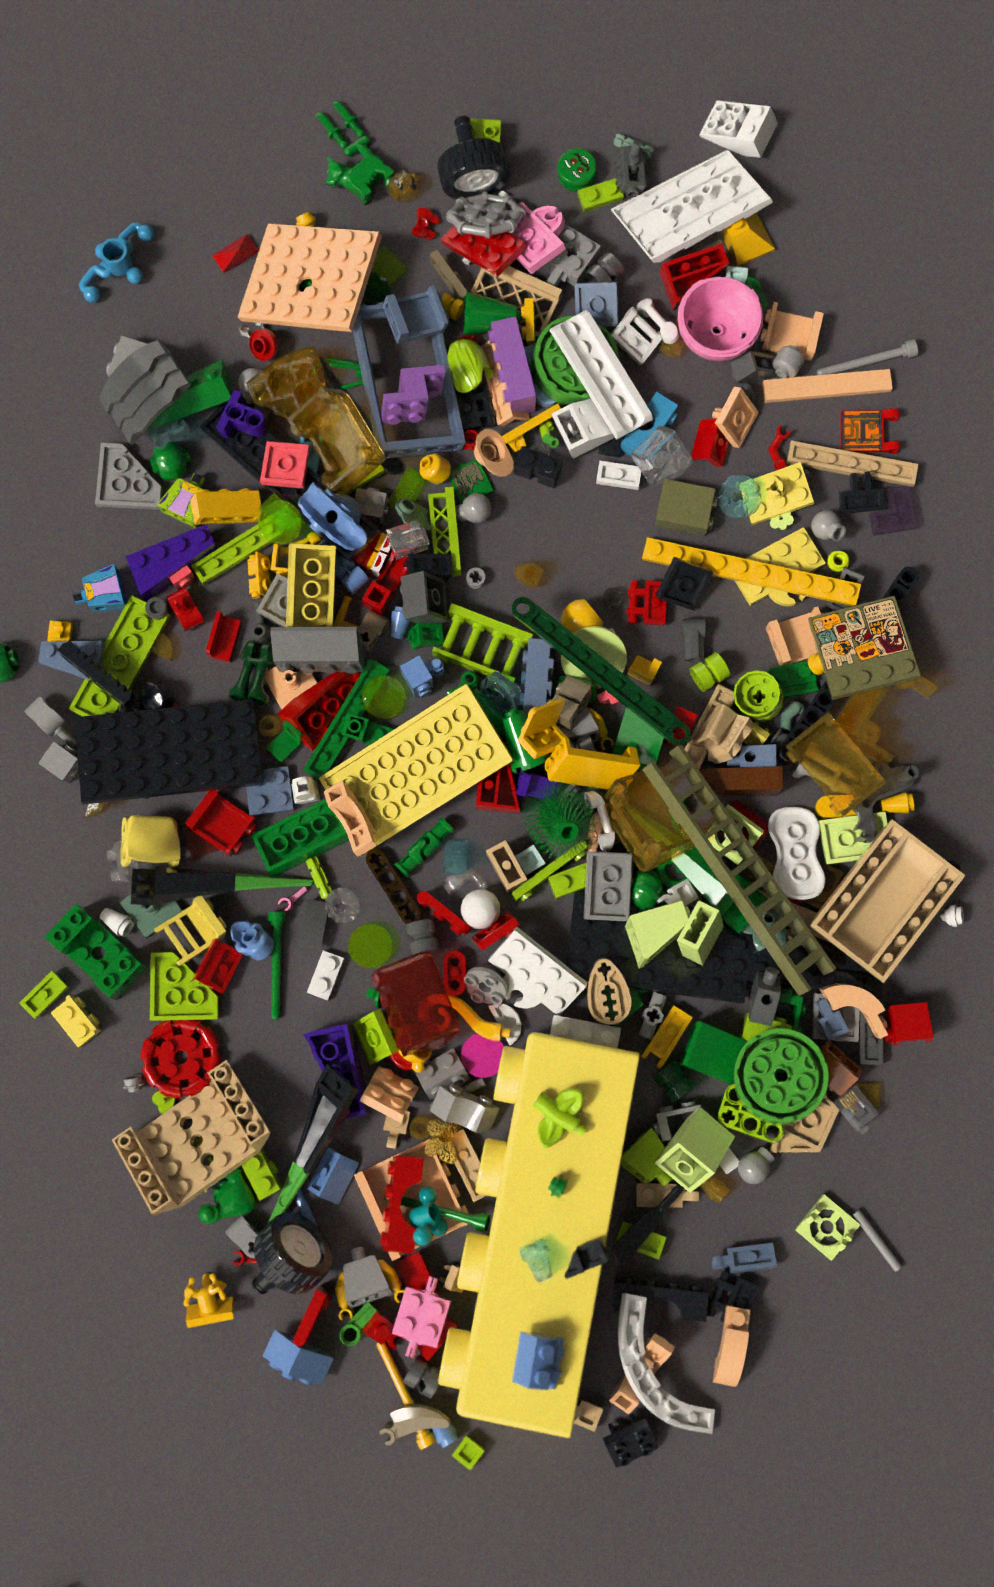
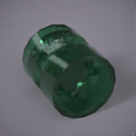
[652,1060,695,1103]

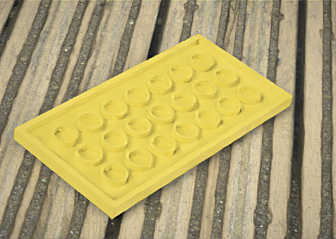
[319,684,514,854]

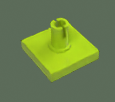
[353,1009,400,1065]

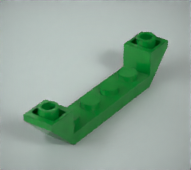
[341,713,394,745]

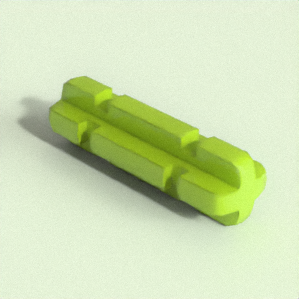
[306,856,334,899]

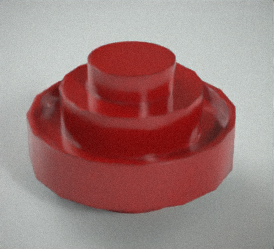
[249,328,279,361]

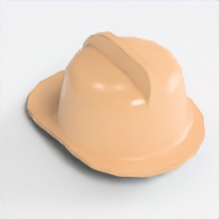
[474,429,514,477]

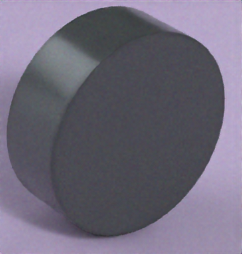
[145,597,168,620]

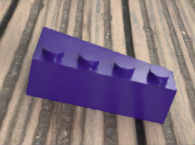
[304,1024,371,1119]

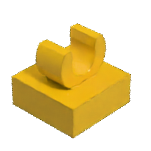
[47,621,73,641]

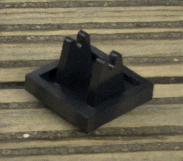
[602,1413,659,1468]

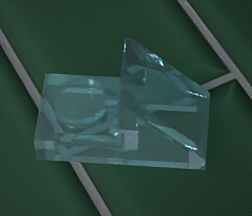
[443,839,468,875]

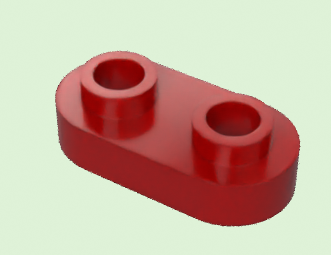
[443,950,466,996]

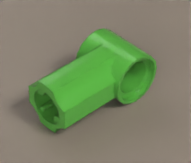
[339,1302,381,1346]

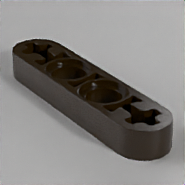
[366,849,421,925]

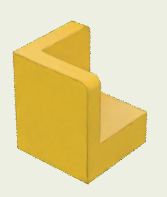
[627,655,662,686]

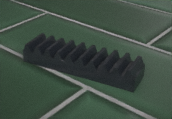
[57,641,135,710]

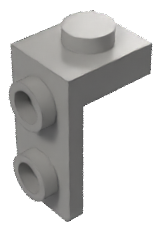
[653,1101,702,1141]

